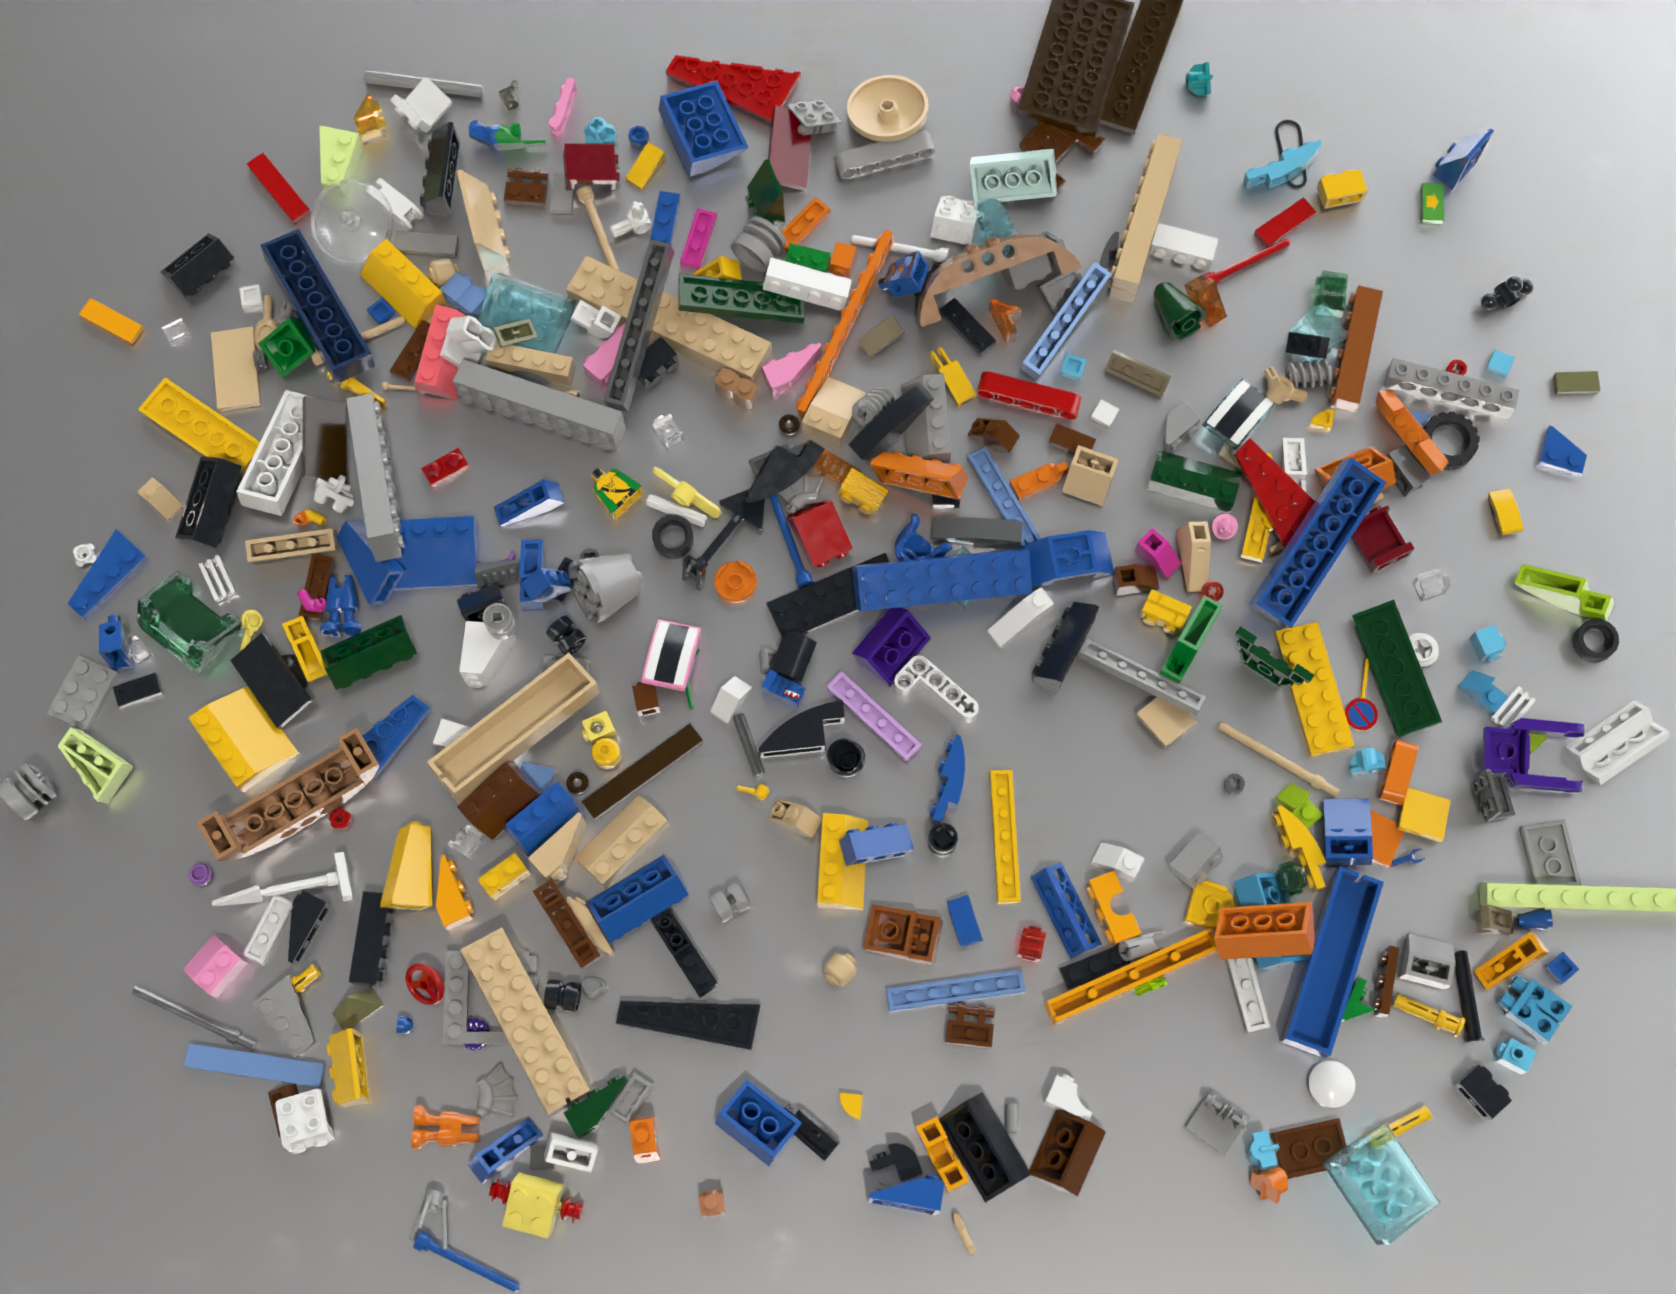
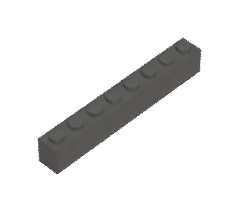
[603,239,674,412]

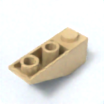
[1176,521,1211,592]

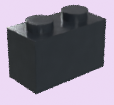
[638,337,679,388]
[1453,1065,1512,1121]

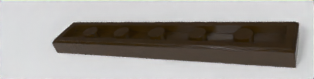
[581,724,703,820]

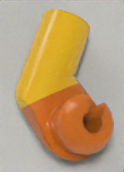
[293,509,327,526]

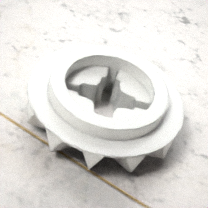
[1409,633,1439,667]

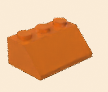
[1314,446,1396,490]

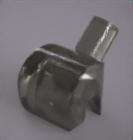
[498,80,520,111]

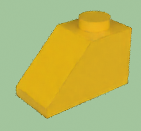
[693,256,742,280]

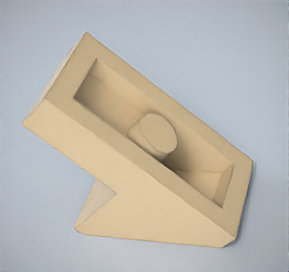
[137,477,184,522]

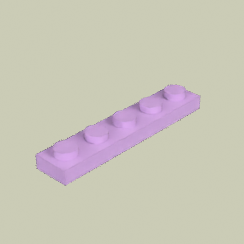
[826,671,922,762]

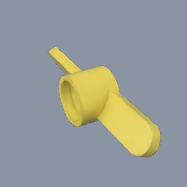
[652,467,721,518]

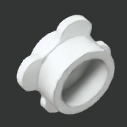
[73,543,97,567]

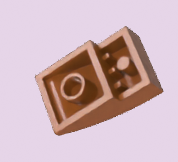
[863,904,943,965]

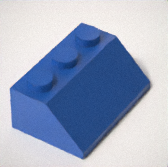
[504,782,585,857]
[714,1080,802,1167]

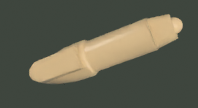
[952,1212,976,1255]

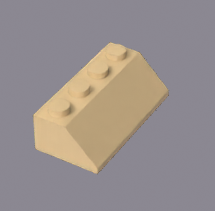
[574,795,670,889]

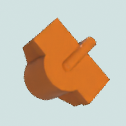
[1250,1167,1288,1203]

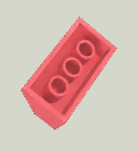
[414,304,466,400]

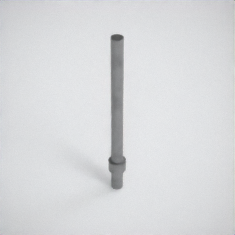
[132,986,257,1051]

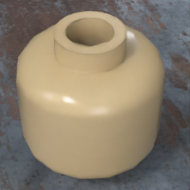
[427,258,459,287]
[823,953,857,988]

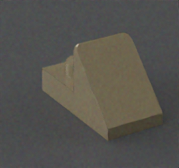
[1476,905,1513,934]

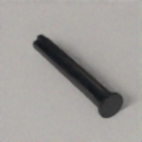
[1455,950,1485,1044]

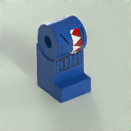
[761,669,806,707]

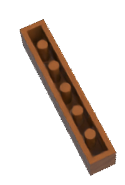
[1328,285,1383,412]

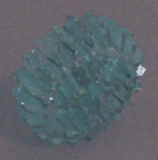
[976,198,1017,254]

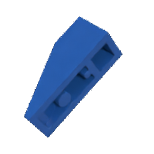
[494,479,564,527]
[468,1118,543,1184]

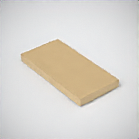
[211,326,261,412]

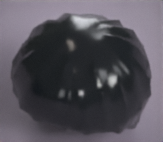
[827,738,866,778]

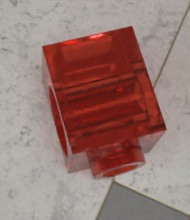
[1016,926,1046,963]

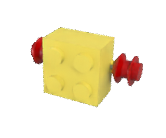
[489,1172,584,1238]

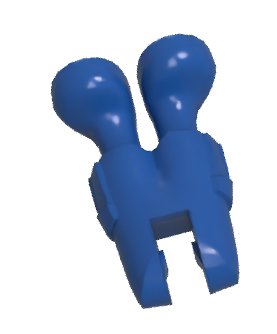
[320,575,361,637]

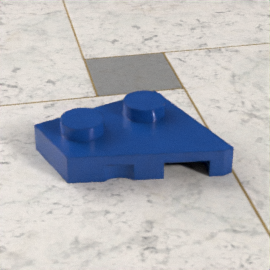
[1538,425,1587,477]

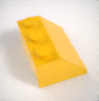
[327,1028,370,1108]

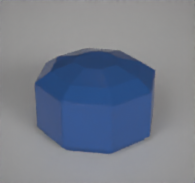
[628,126,649,147]

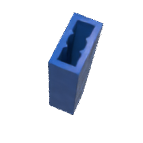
[336,520,405,605]

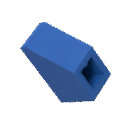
[521,567,573,602]

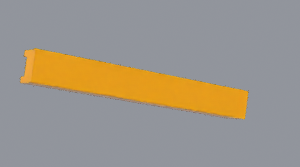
[1044,928,1218,1025]

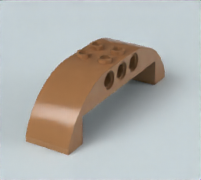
[917,234,1082,327]
[196,727,380,861]

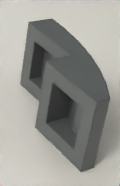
[1099,232,1119,270]

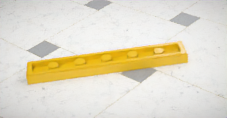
[990,770,1021,904]

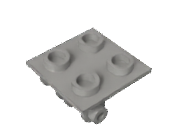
[787,100,842,135]
[1185,1089,1250,1156]

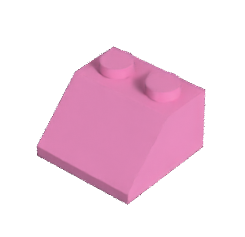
[183,934,248,999]

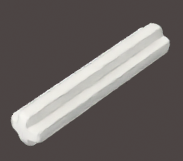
[646,494,707,527]

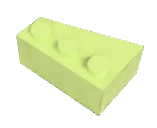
[319,125,364,199]
[58,727,133,803]

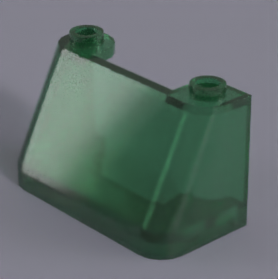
[137,571,241,673]

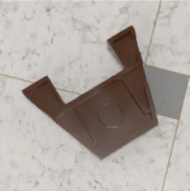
[1019,121,1106,192]

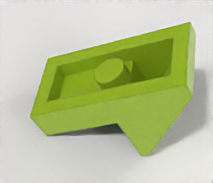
[1275,783,1323,829]

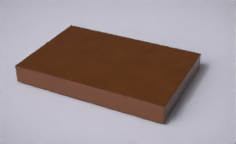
[1270,1118,1352,1179]

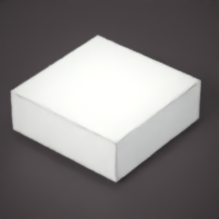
[239,284,264,310]
[1090,399,1120,429]

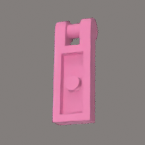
[549,78,577,138]

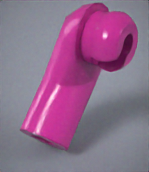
[296,589,326,613]

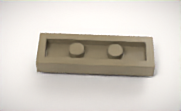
[1104,350,1172,397]

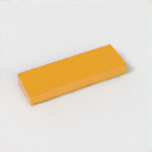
[79,298,144,345]

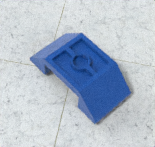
[1021,530,1114,588]

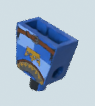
[878,251,930,298]
[99,614,135,671]

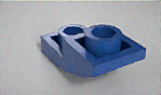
[947,895,983,948]

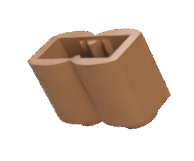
[714,368,759,410]

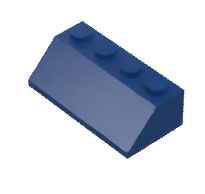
[586,855,689,943]

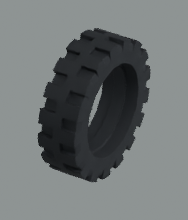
[1423,411,1480,470]

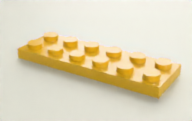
[138,378,260,477]
[1274,622,1355,757]

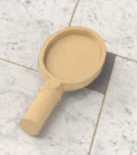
[254,295,277,351]

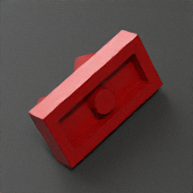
[421,448,470,488]

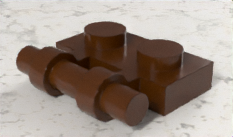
[503,168,549,207]
[945,1003,995,1048]

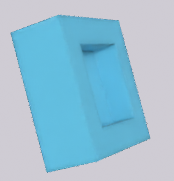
[1486,349,1515,378]
[1060,353,1087,381]

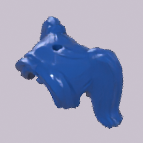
[895,513,953,561]

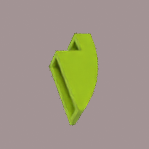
[1515,564,1614,621]

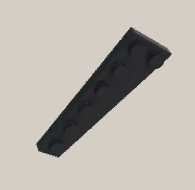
[616,1001,761,1051]

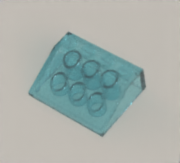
[479,273,577,354]
[1322,1122,1441,1245]

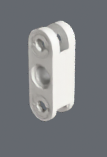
[365,178,424,231]

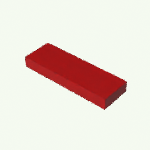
[1254,197,1317,248]

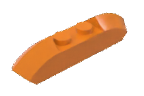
[1375,390,1449,475]

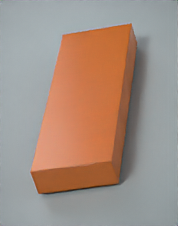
[781,197,831,252]

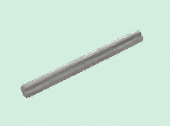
[364,71,483,97]

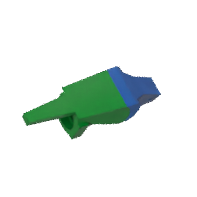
[469,120,546,151]

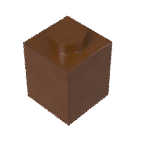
[632,682,661,717]

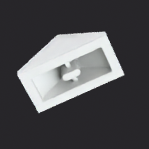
[710,676,753,724]

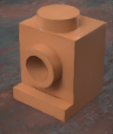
[698,1189,726,1218]

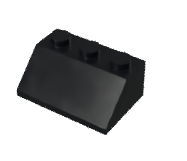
[160,233,234,297]

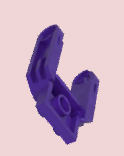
[1482,718,1585,793]

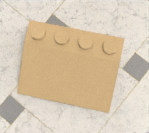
[456,170,511,272]

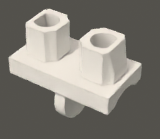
[313,475,354,513]

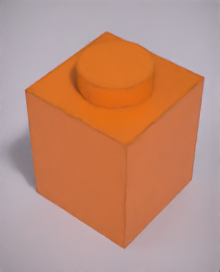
[829,242,857,278]

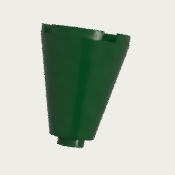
[1154,282,1207,340]

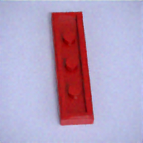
[246,153,311,224]

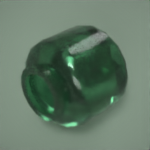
[1275,860,1308,896]

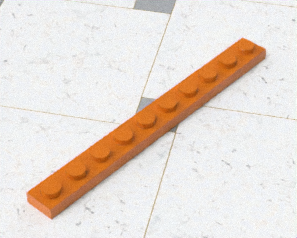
[796,229,894,418]

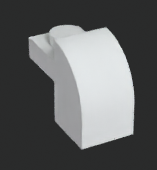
[570,300,621,338]

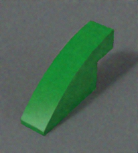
[1159,595,1223,684]

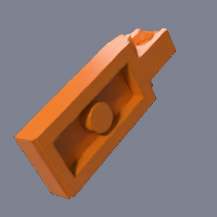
[1009,461,1070,501]

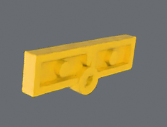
[1240,494,1274,563]

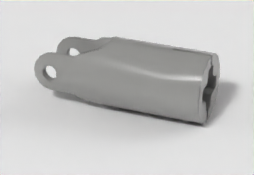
[1118,931,1169,961]

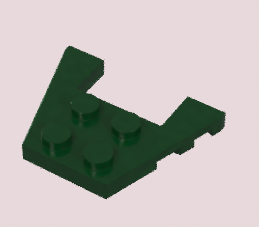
[1235,626,1314,688]

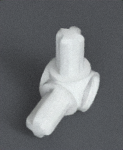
[610,201,652,237]

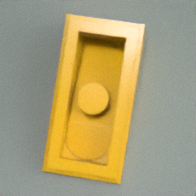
[625,142,666,189]

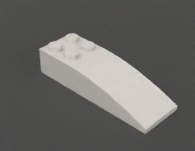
[237,390,316,516]

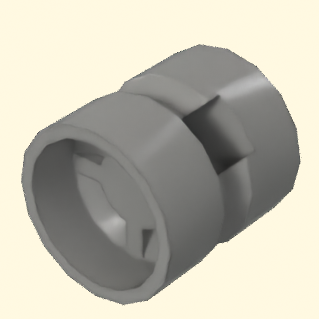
[483,603,516,640]
[709,882,751,923]

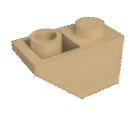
[768,799,822,838]

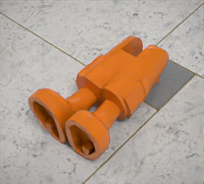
[411,1105,480,1150]

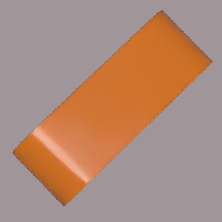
[1379,739,1419,806]

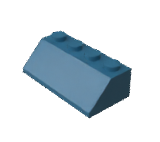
[1234,872,1307,970]

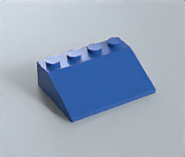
[659,81,748,177]
[394,516,479,590]

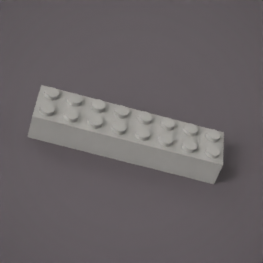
[453,359,626,451]
[346,394,405,562]

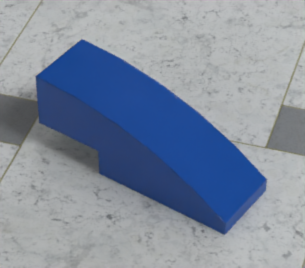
[519,540,544,610]

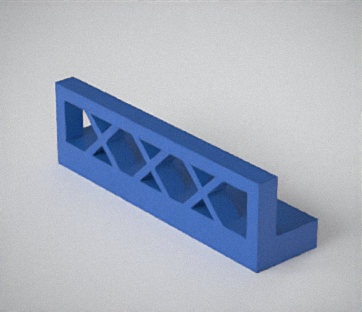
[1030,863,1102,959]

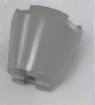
[569,553,644,624]

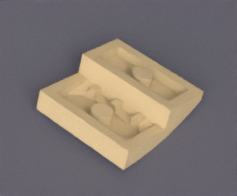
[1136,697,1198,748]

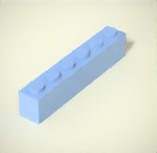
[1019,262,1111,380]

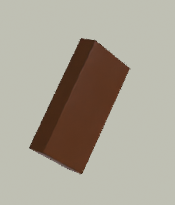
[1048,423,1096,455]

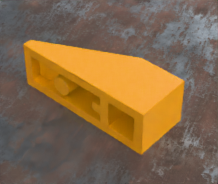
[1473,932,1549,990]

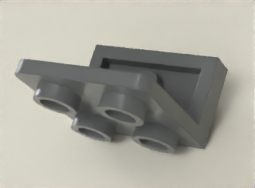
[1473,769,1515,822]

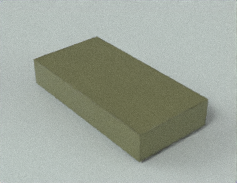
[1553,371,1601,395]

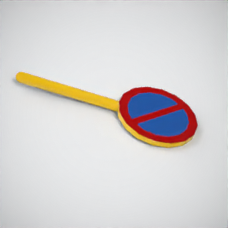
[1345,658,1378,731]

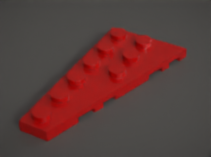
[666,55,801,123]
[1234,438,1315,548]

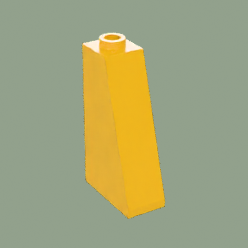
[380,822,432,910]

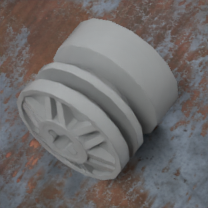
[731,216,786,272]
[0,761,58,821]

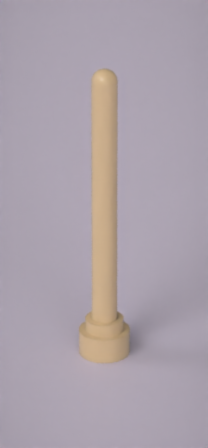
[576,186,620,271]
[311,316,405,366]

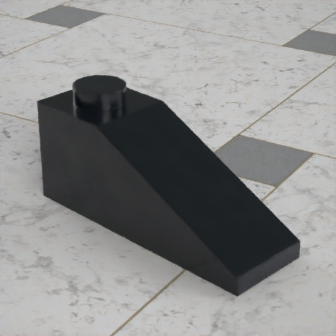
[288,890,331,966]

